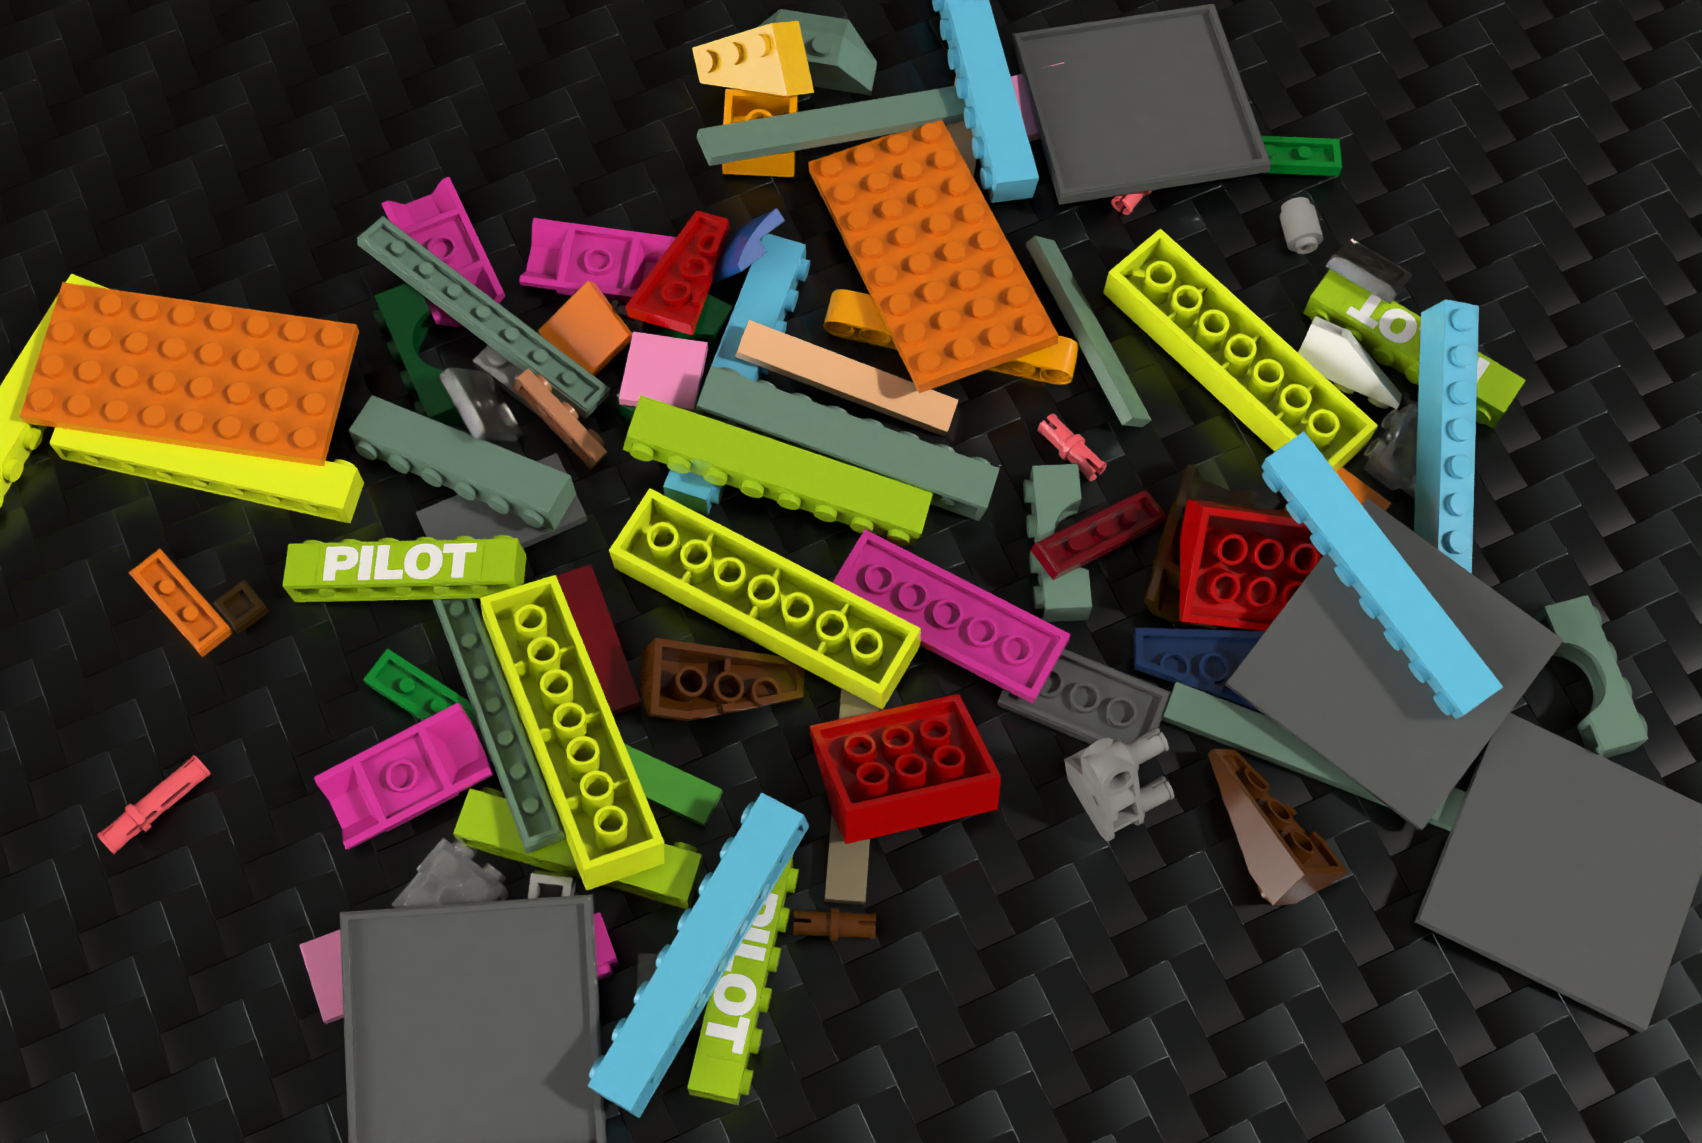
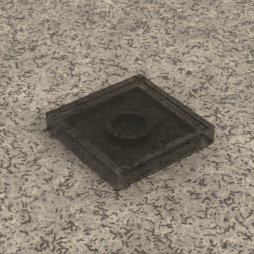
[1327,239,1413,304]
[440,367,524,441]

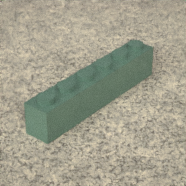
[349,395,576,531]

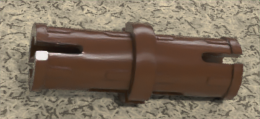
[793,908,876,941]

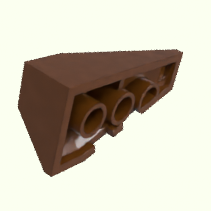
[640,638,805,721]
[1208,749,1348,905]

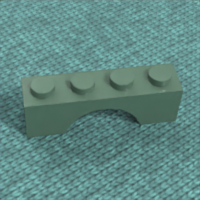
[1023,464,1092,622]
[1534,595,1649,758]

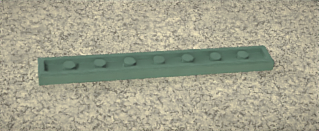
[697,86,966,166]
[357,216,610,419]
[432,598,566,854]
[1162,682,1466,831]

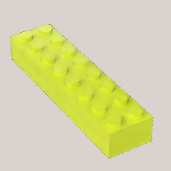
[1103,228,1378,472]
[609,488,921,710]
[480,575,665,891]

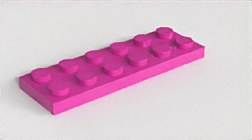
[832,529,1071,704]

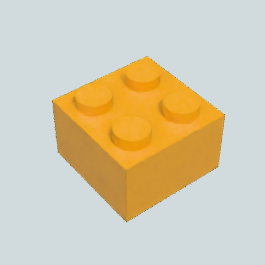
[722,89,798,177]

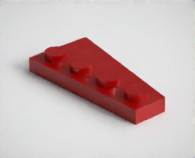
[625,211,730,335]

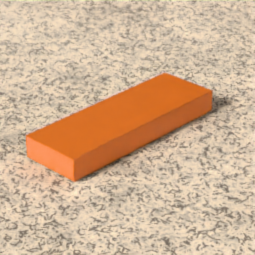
[129,548,234,657]

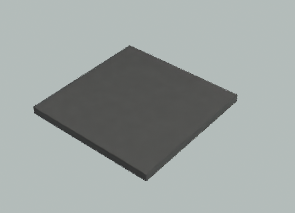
[1011,4,1271,205]
[1225,498,1563,831]
[1415,713,1702,1032]
[340,894,607,1143]

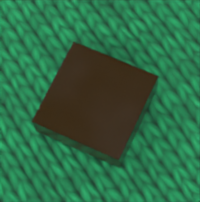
[212,579,270,635]

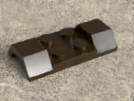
[1143,464,1257,630]

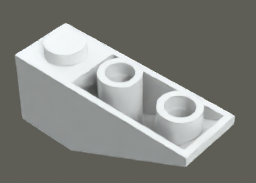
[1298,316,1402,409]

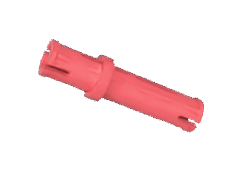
[97,755,211,854]

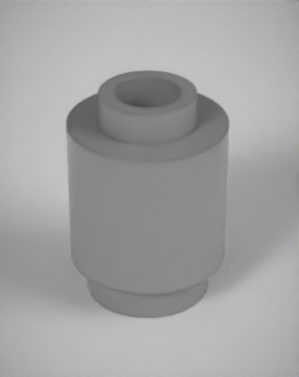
[1279,197,1323,254]

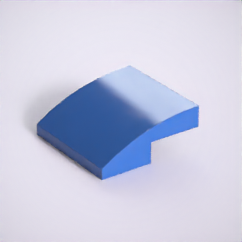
[711,208,785,285]

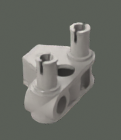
[1064,727,1174,842]

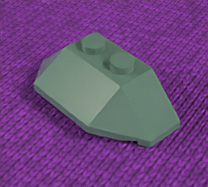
[758,9,877,95]

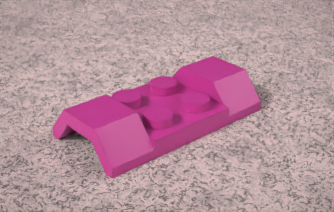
[381,177,505,327]
[519,218,676,303]
[314,703,494,850]

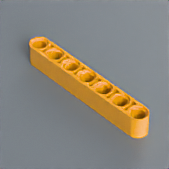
[823,289,1079,385]

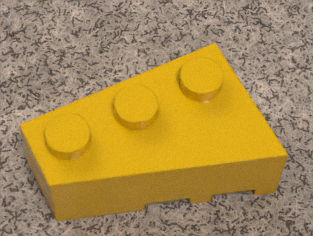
[692,21,814,96]

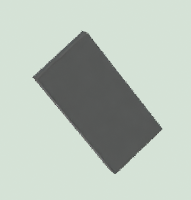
[416,453,588,549]
[997,649,1172,766]

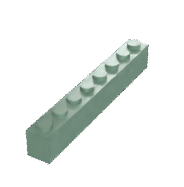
[695,366,1000,521]

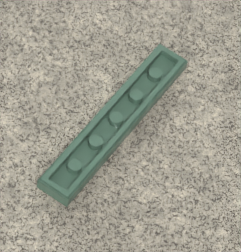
[1026,236,1152,427]

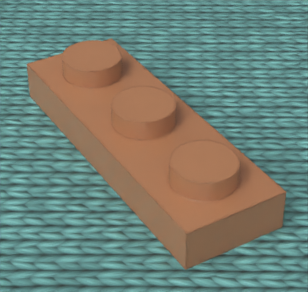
[513,368,607,470]

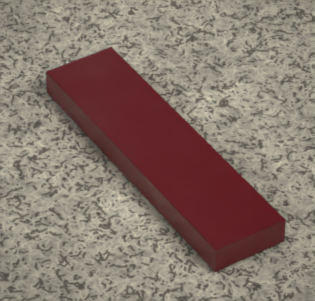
[1030,489,1168,581]
[556,564,642,716]

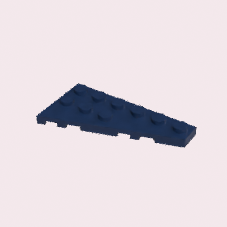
[1133,628,1265,713]

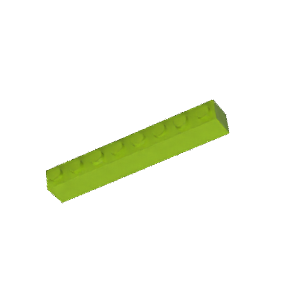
[623,395,933,546]

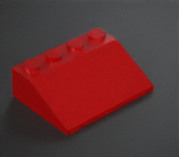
[1179,498,1323,631]
[810,694,1001,844]

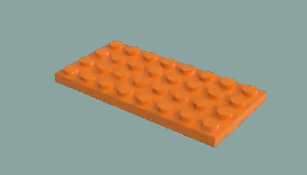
[808,120,1059,393]
[20,282,359,467]

